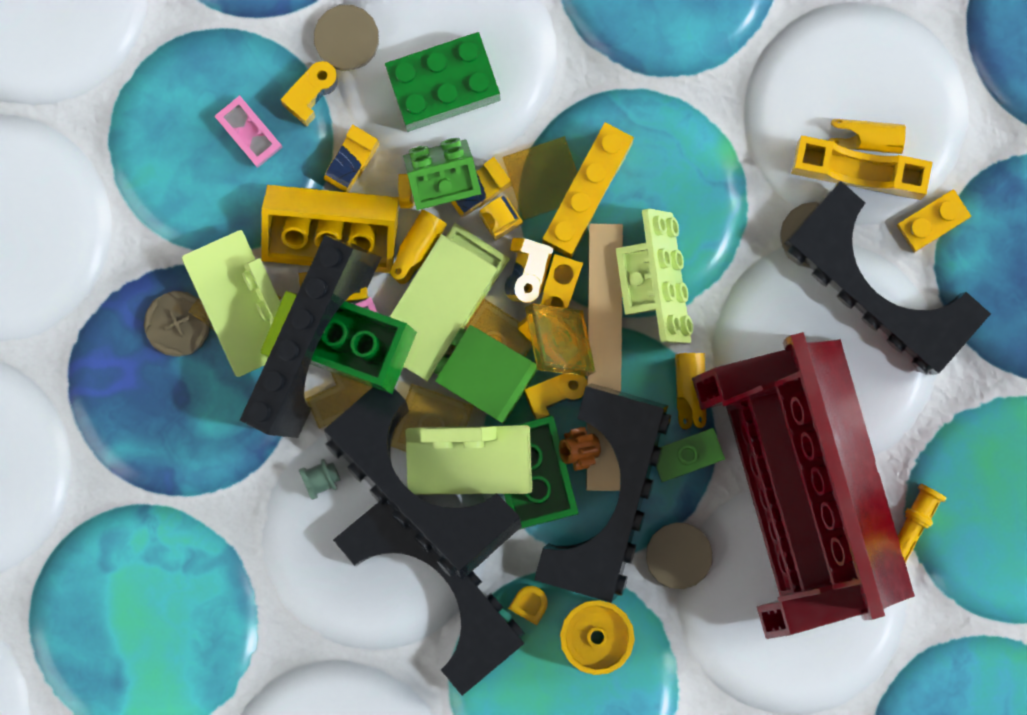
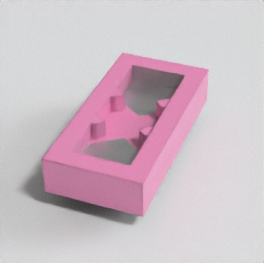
[214,95,283,168]

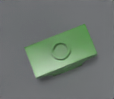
[656,428,725,483]

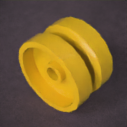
[560,600,635,675]

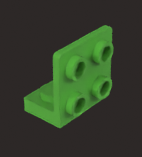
[403,138,481,210]

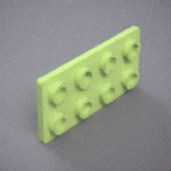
[616,208,693,344]
[182,230,281,377]
[405,425,532,495]

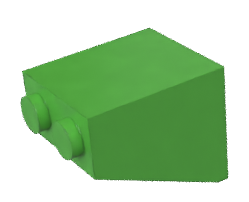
[433,324,539,424]

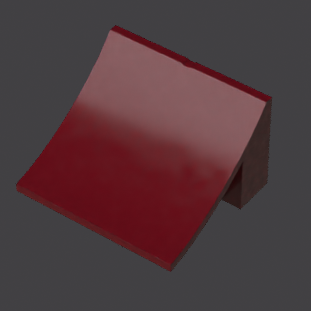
[692,332,915,639]

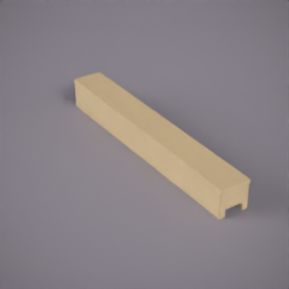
[586,224,623,491]

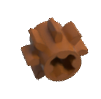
[559,427,601,471]

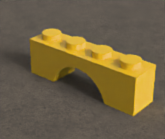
[542,122,634,259]
[791,135,933,200]

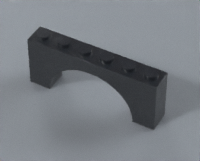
[784,181,991,375]
[240,235,382,438]
[534,383,671,603]
[324,387,522,581]
[333,502,525,696]

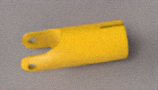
[828,119,906,154]
[390,209,447,284]
[675,353,707,430]

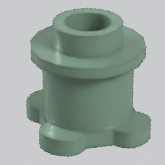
[299,459,341,500]

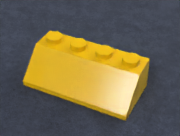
[261,185,399,273]

